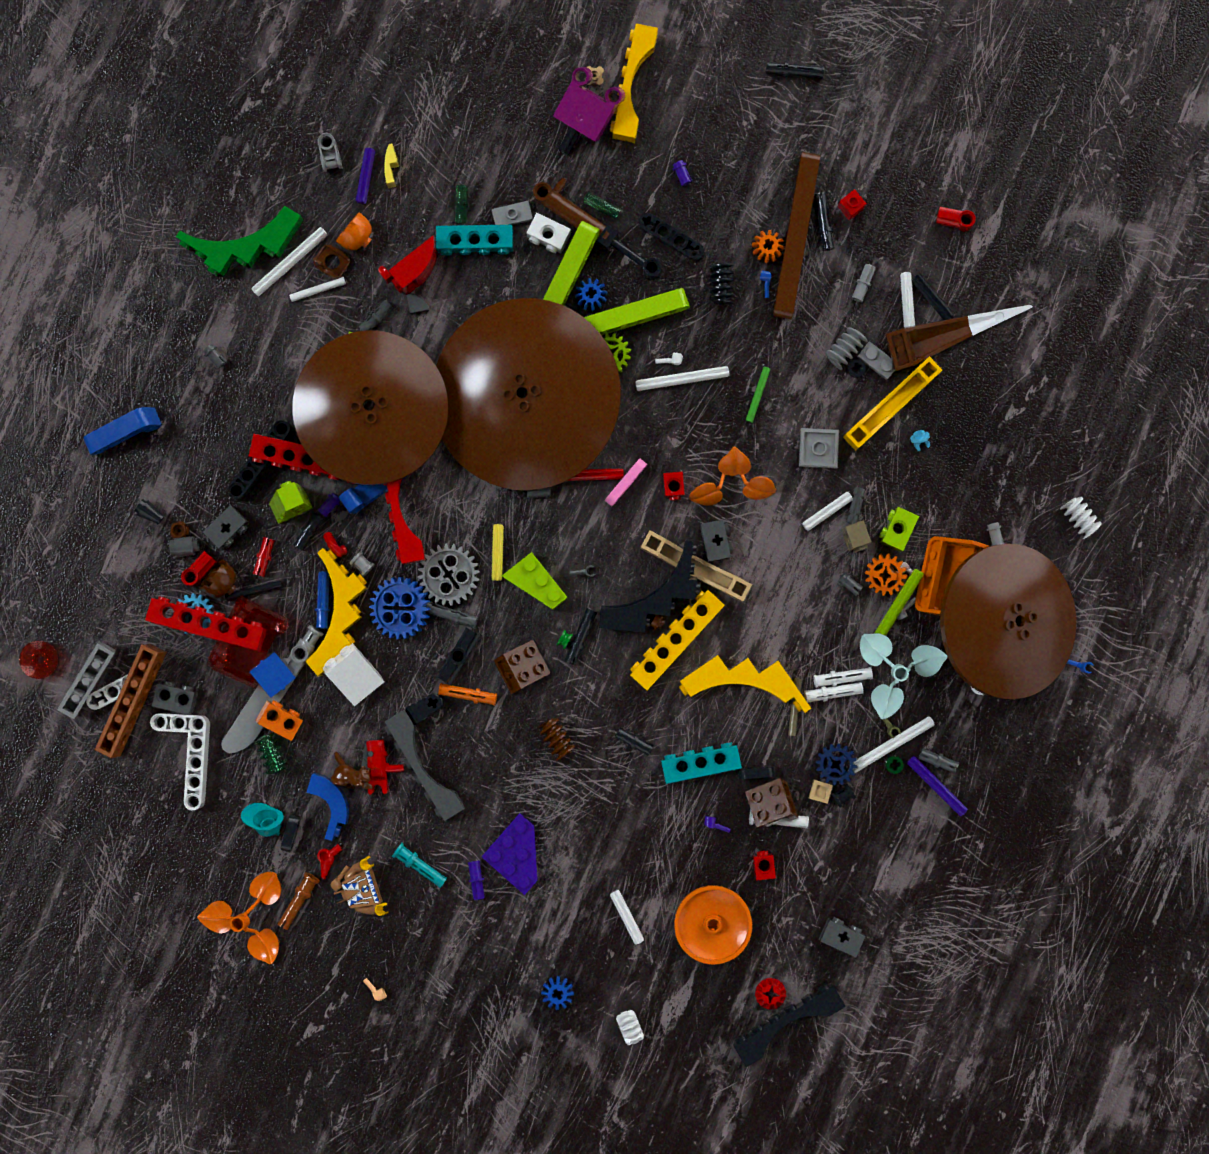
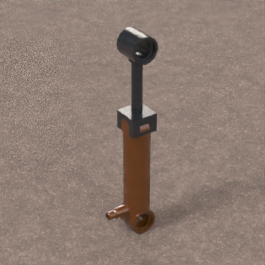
[533,178,661,280]

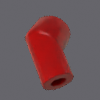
[323,532,347,557]

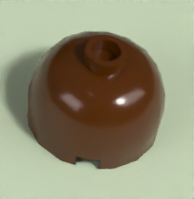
[199,559,236,598]

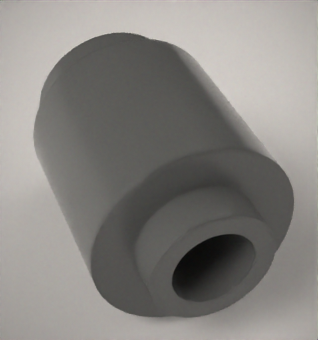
[169,536,199,557]

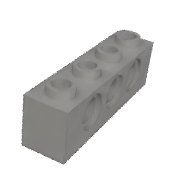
[57,640,115,719]

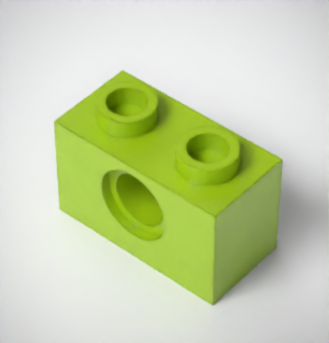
[879,507,919,552]

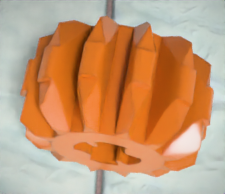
[752,230,784,263]

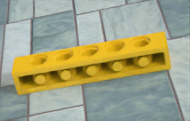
[630,590,725,690]

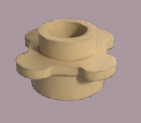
[585,66,604,85]

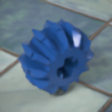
[575,278,607,311]
[541,976,574,1010]

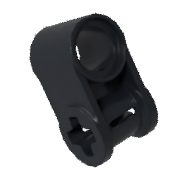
[405,693,443,725]

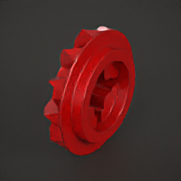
[755,978,786,1010]

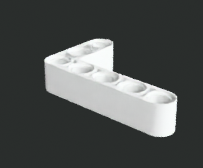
[150,713,210,811]

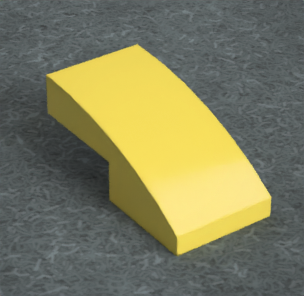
[385,144,399,188]

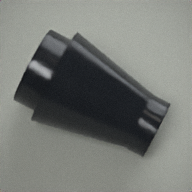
[134,499,164,525]

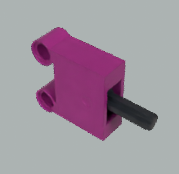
[553,67,625,155]

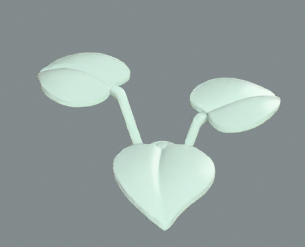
[860,633,947,719]

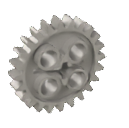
[418,544,480,606]

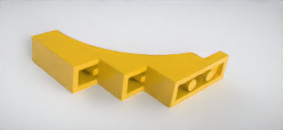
[679,655,811,713]

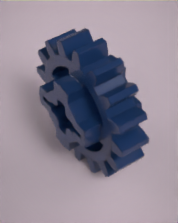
[816,743,858,785]

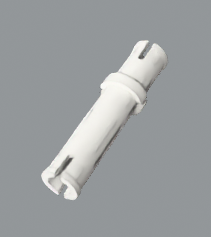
[813,667,873,688]
[804,682,864,703]

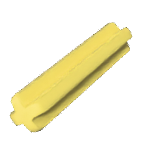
[492,524,504,581]

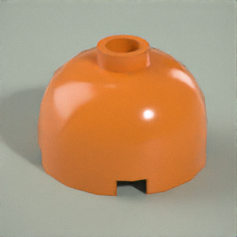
[336,212,372,250]

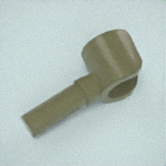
[882,718,901,738]

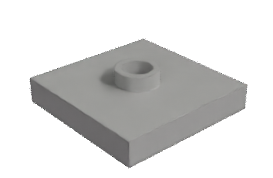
[799,428,839,469]

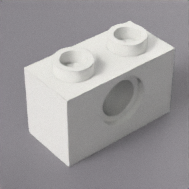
[527,212,571,253]

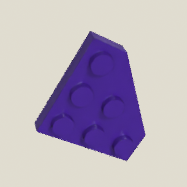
[482,813,538,895]

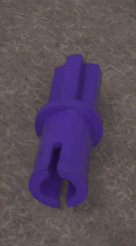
[468,860,485,900]

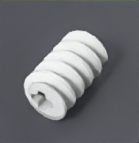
[1060,497,1102,539]

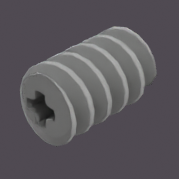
[826,327,868,370]

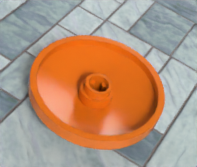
[674,885,752,964]

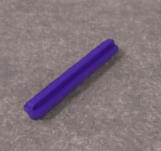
[907,756,968,816]

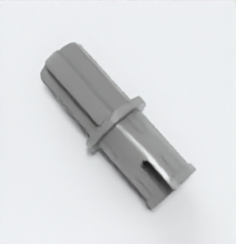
[851,264,876,302]

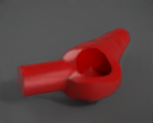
[317,844,342,879]

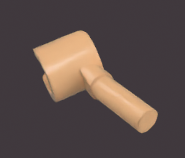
[363,978,387,1001]

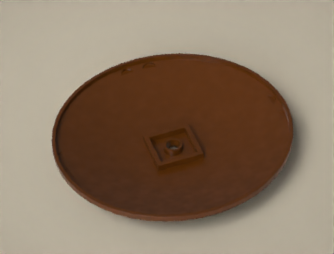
[436,298,621,490]

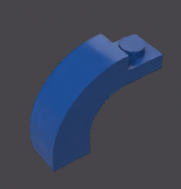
[307,773,349,841]

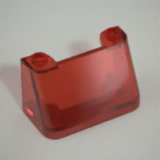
[207,596,289,688]

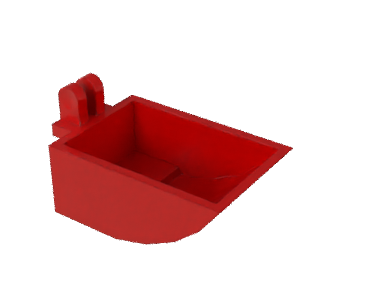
[378,235,438,296]

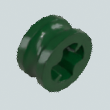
[885,756,904,774]

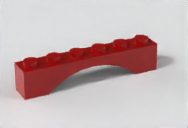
[383,479,426,565]

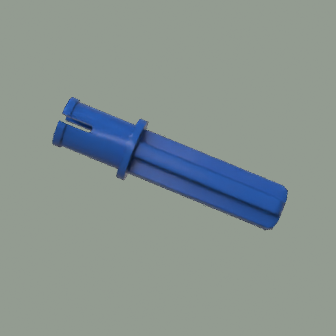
[315,571,330,629]

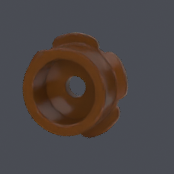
[170,521,189,538]
[649,614,665,630]

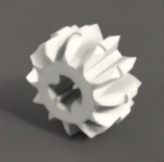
[616,1010,644,1045]

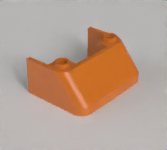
[915,536,988,616]

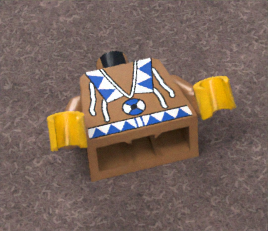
[334,856,388,916]

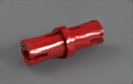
[252,537,275,577]

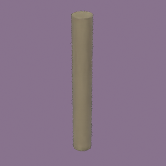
[788,678,802,736]

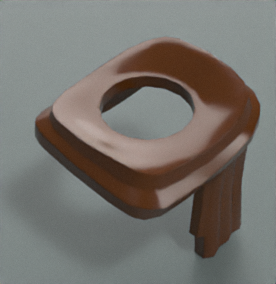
[313,244,350,280]

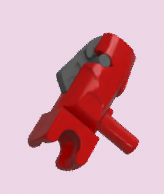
[361,740,404,795]

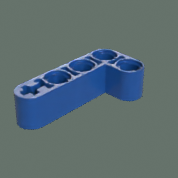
[83,407,162,456]
[338,475,409,515]

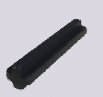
[912,274,954,320]

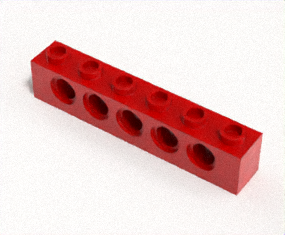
[249,434,358,485]
[145,596,267,652]

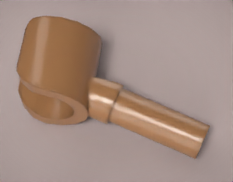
[331,865,350,892]

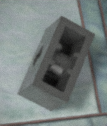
[203,505,249,550]
[700,520,733,563]
[819,917,866,957]

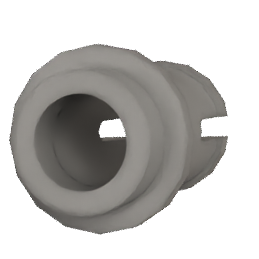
[986,522,1004,545]

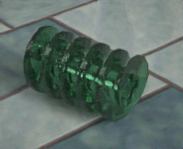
[254,732,289,774]

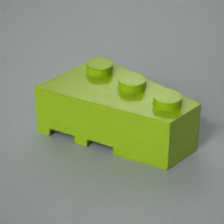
[269,481,313,524]
[502,552,568,610]

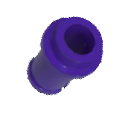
[672,160,692,186]
[317,492,341,517]

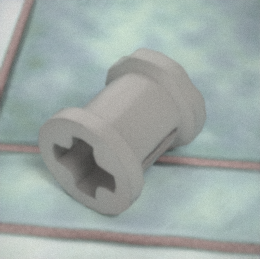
[349,552,375,577]

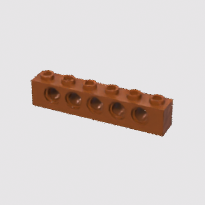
[95,644,167,758]

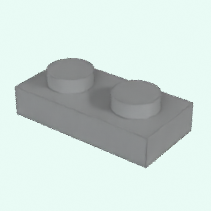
[857,341,895,380]

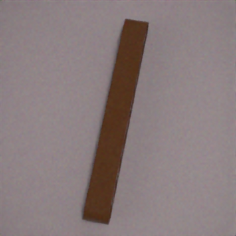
[773,152,821,320]

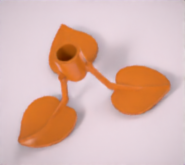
[689,446,777,506]
[197,872,281,965]

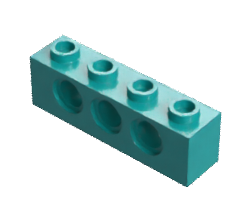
[436,225,513,255]
[661,742,742,784]

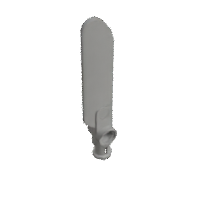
[221,625,324,753]

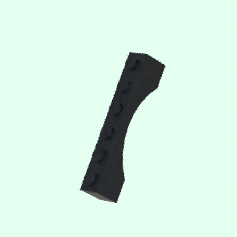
[733,983,846,1067]

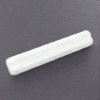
[900,272,915,327]
[802,492,853,531]
[610,890,644,944]

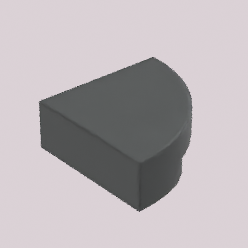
[407,294,429,314]

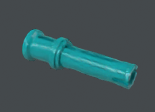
[392,842,447,888]

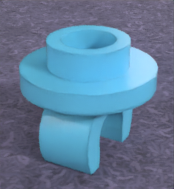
[910,430,930,451]

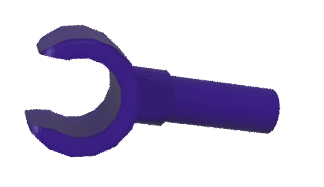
[704,816,731,833]

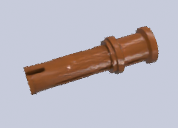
[277,872,320,930]

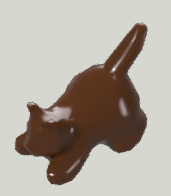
[331,752,373,789]

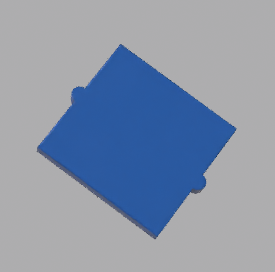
[250,652,296,698]

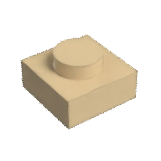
[808,779,833,804]

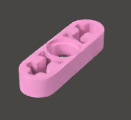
[605,458,648,506]

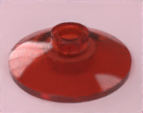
[19,640,58,679]

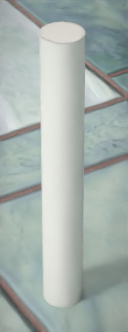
[289,277,346,302]

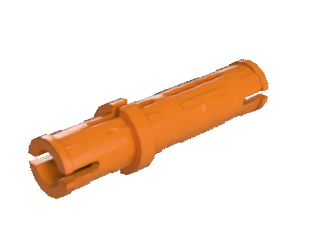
[438,683,497,706]

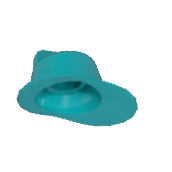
[241,803,284,837]

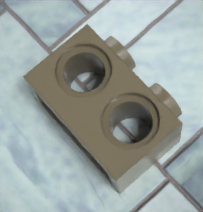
[841,520,871,553]

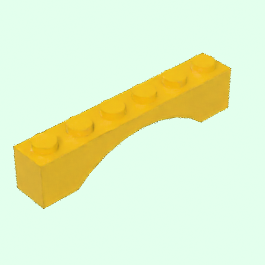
[610,23,658,143]
[843,356,942,451]

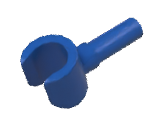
[760,270,771,298]
[1066,659,1094,673]

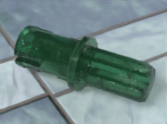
[454,185,469,224]
[584,192,621,220]

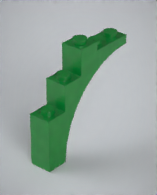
[176,206,304,277]

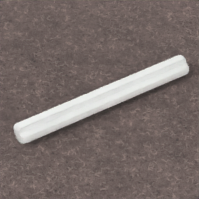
[252,227,327,296]
[635,366,729,391]
[849,717,935,773]

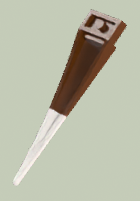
[885,305,1032,371]

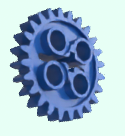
[369,577,431,639]

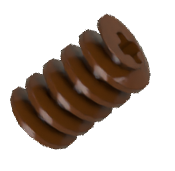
[536,718,575,761]

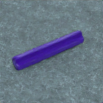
[356,148,375,204]

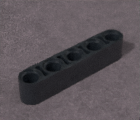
[227,420,293,501]

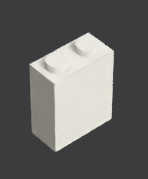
[323,643,384,706]

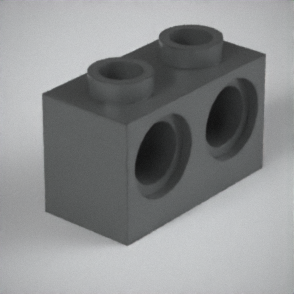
[152,681,198,715]

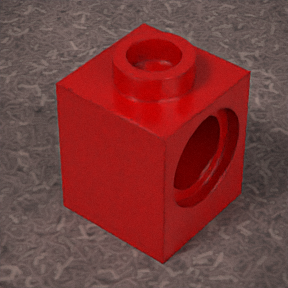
[837,189,867,221]
[663,471,685,501]
[753,851,776,880]

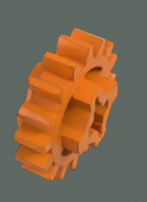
[865,553,907,596]

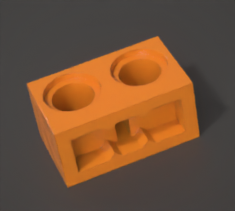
[255,700,303,741]

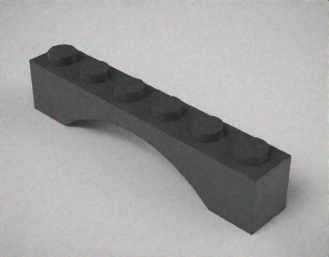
[384,709,466,821]

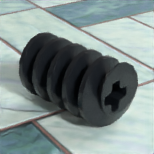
[709,263,734,305]

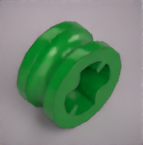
[556,630,573,649]

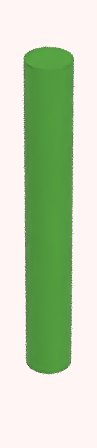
[745,367,770,423]

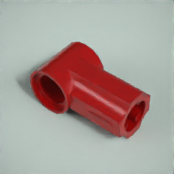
[936,207,976,231]
[181,551,217,588]

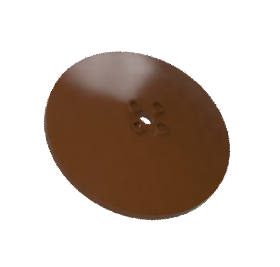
[292,330,448,485]
[940,544,1076,699]

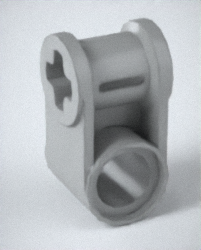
[318,133,343,172]

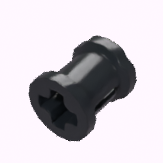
[831,783,856,808]

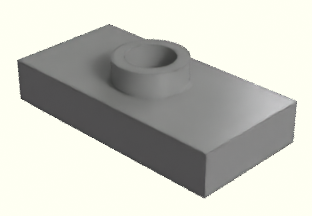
[492,201,533,225]

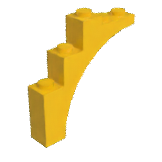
[306,548,368,676]

